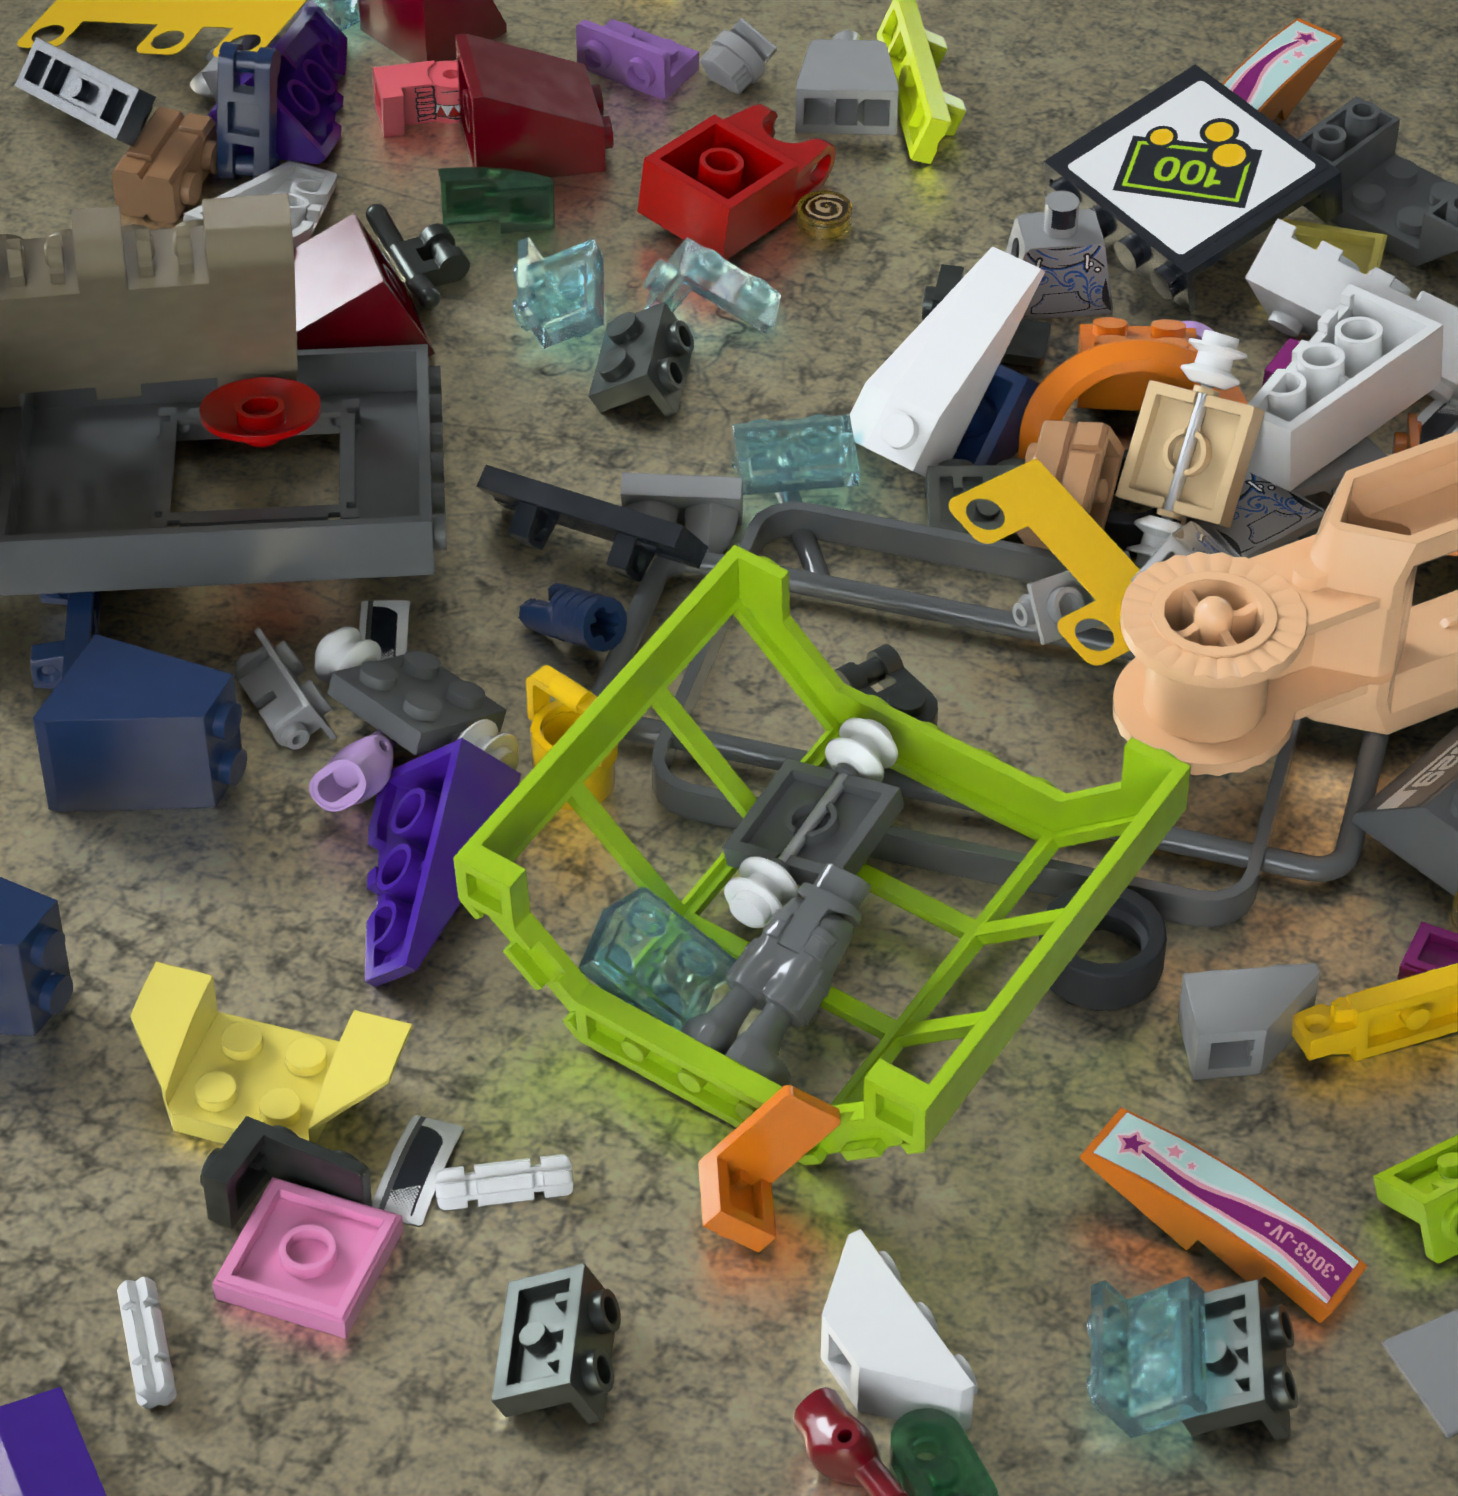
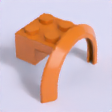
[1018,317,1248,459]

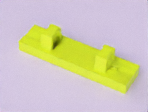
[876,0,966,165]

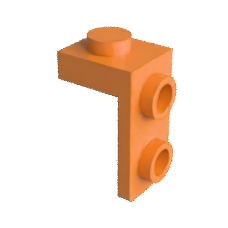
[698,1085,841,1253]

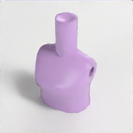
[309,729,397,812]

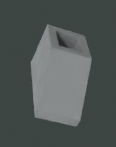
[1178,963,1320,1080]

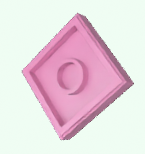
[212,1177,403,1339]

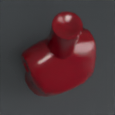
[793,1387,908,1496]

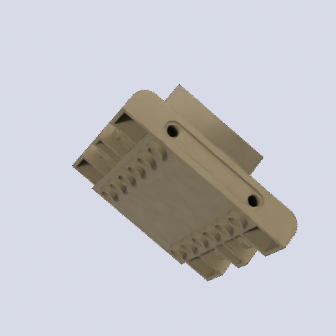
[0,193,298,408]

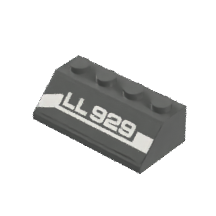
[1351,726,1458,896]

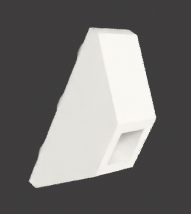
[821,1229,978,1435]

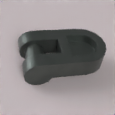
[834,644,938,726]

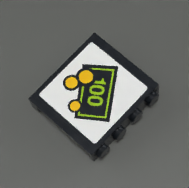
[1043,64,1343,313]

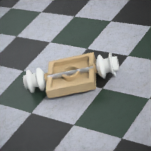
[1115,330,1265,567]

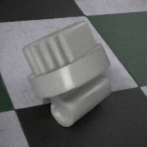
[700,18,777,95]

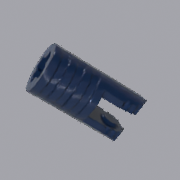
[518,582,627,652]

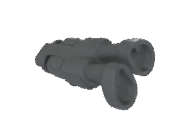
[680,863,871,1087]

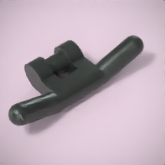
[366,203,470,309]

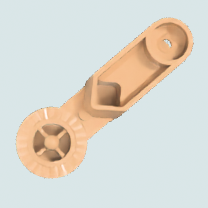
[1113,431,1458,776]

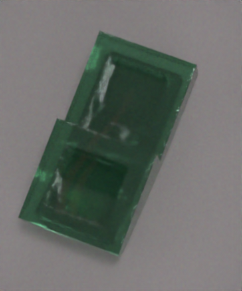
[438,167,555,234]

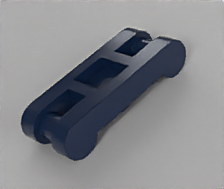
[217,41,281,180]

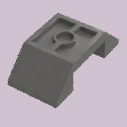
[1297,96,1458,267]

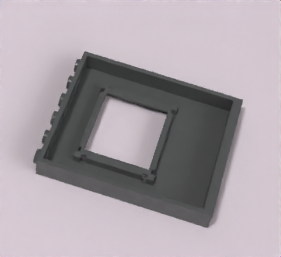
[0,344,447,596]

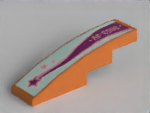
[1222,18,1344,121]
[1079,1107,1368,1324]

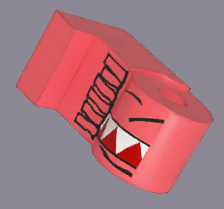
[373,60,460,138]

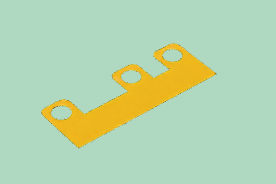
[17,0,307,58]
[949,458,1140,666]

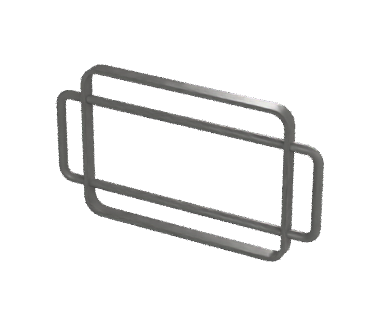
[591,501,1390,928]

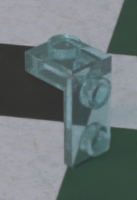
[644,237,781,334]

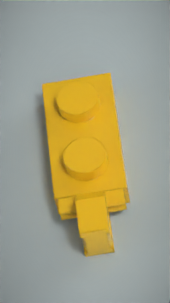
[1291,963,1458,1062]

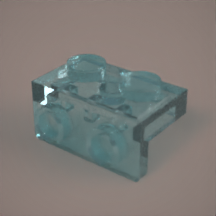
[513,237,605,349]
[578,887,736,1031]

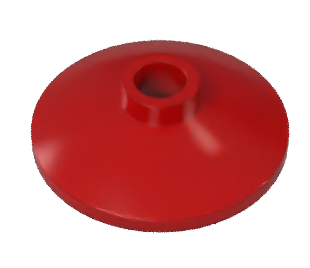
[199,377,321,447]

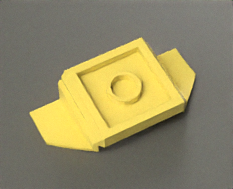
[130,962,413,1144]

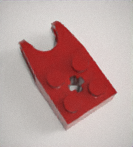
[637,104,836,263]

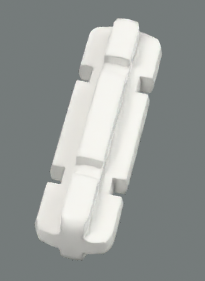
[434,1154,574,1211]
[117,1277,177,1409]

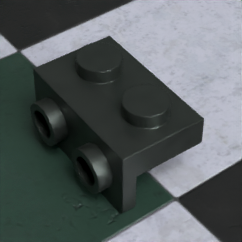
[588,302,694,417]

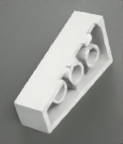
[1245,218,1458,403]
[1247,283,1444,491]

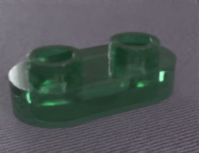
[890,1408,999,1496]

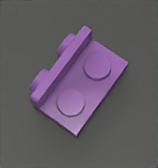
[576,19,699,101]

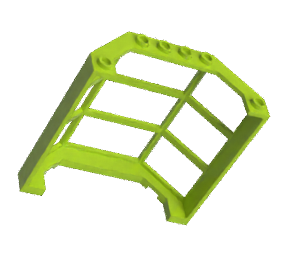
[453,545,1191,1166]

